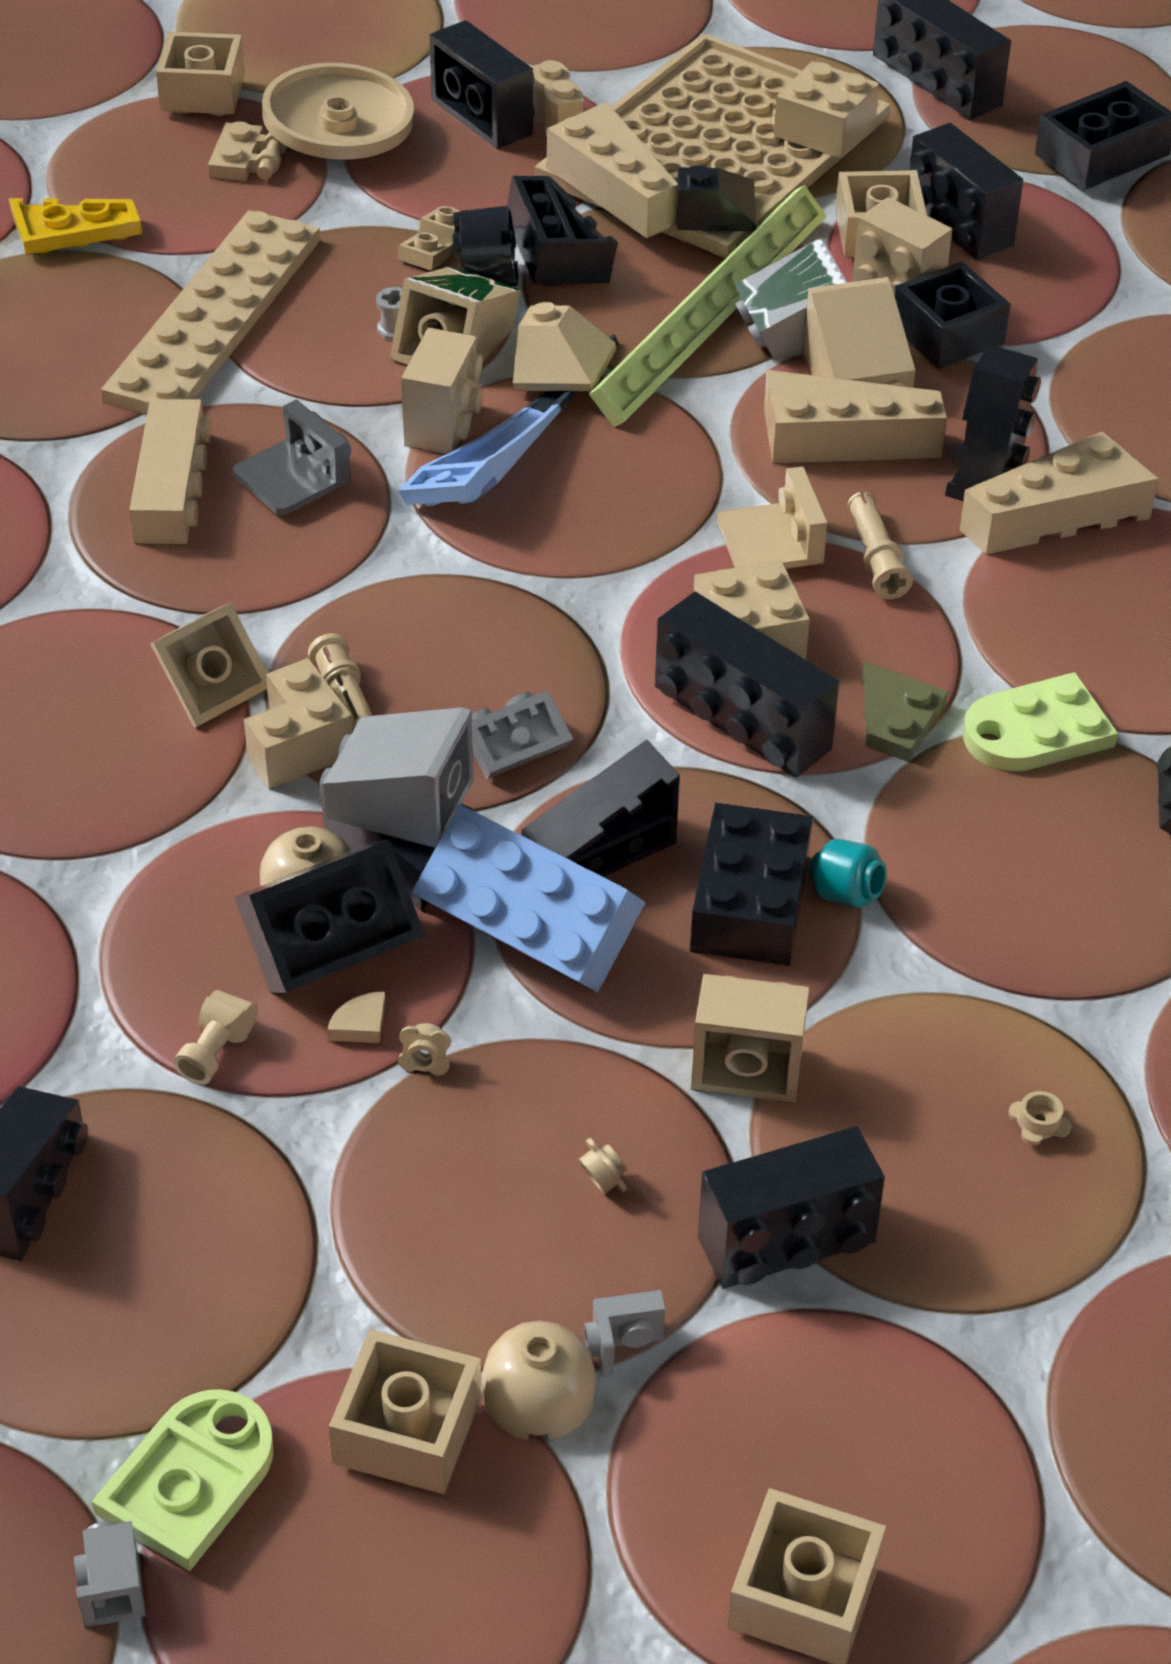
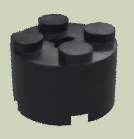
[452,206,519,287]

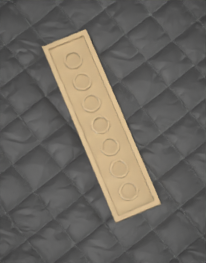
[101,210,320,415]

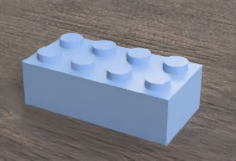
[412,804,646,993]

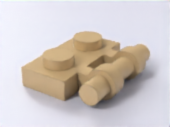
[208,122,287,181]

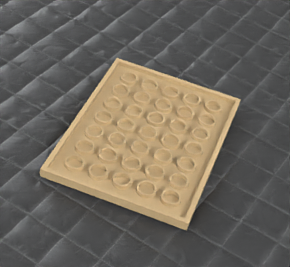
[534,33,890,258]

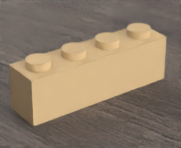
[130,399,211,544]

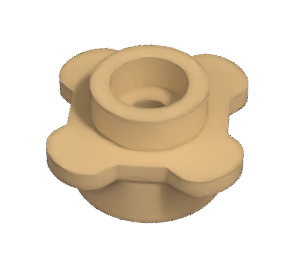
[398,1023,451,1076]
[1008,1091,1071,1145]
[578,1138,628,1194]

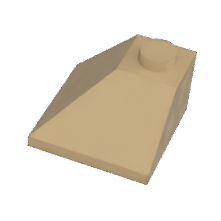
[513,302,616,391]
[150,602,267,728]

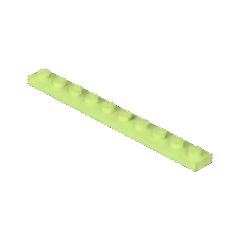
[589,185,827,427]

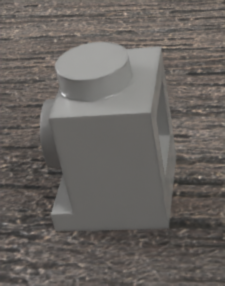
[74,1521,146,1628]

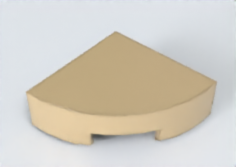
[328,992,386,1043]

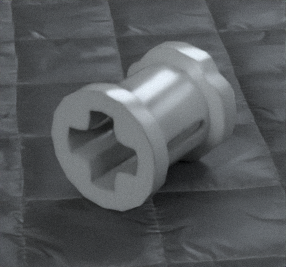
[376,287,402,342]

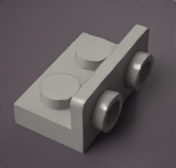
[472,690,573,780]

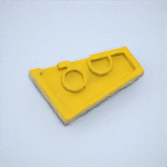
[9,198,142,255]

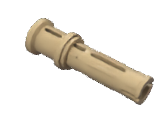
[847,492,913,600]
[308,633,373,730]

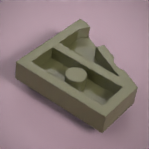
[862,662,948,762]

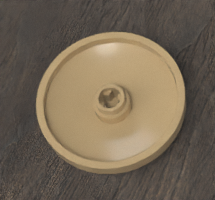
[262,63,414,159]

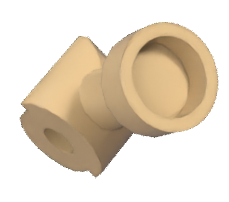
[173,990,257,1085]

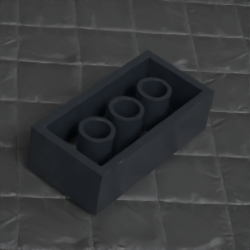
[873,0,1011,120]
[655,591,839,778]

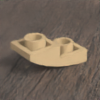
[398,206,459,271]

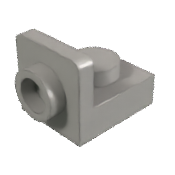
[584,1290,665,1376]

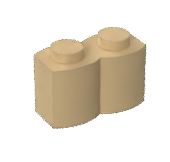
[532,60,583,136]

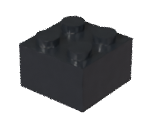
[894,261,1011,369]

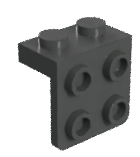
[233,399,351,515]

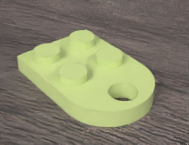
[963,672,1118,771]
[91,1389,274,1571]

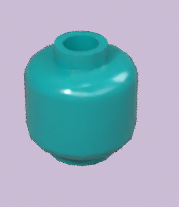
[809,839,887,908]

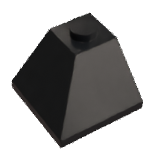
[676,165,756,231]

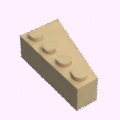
[547,102,678,238]
[764,370,947,463]
[959,431,1159,555]

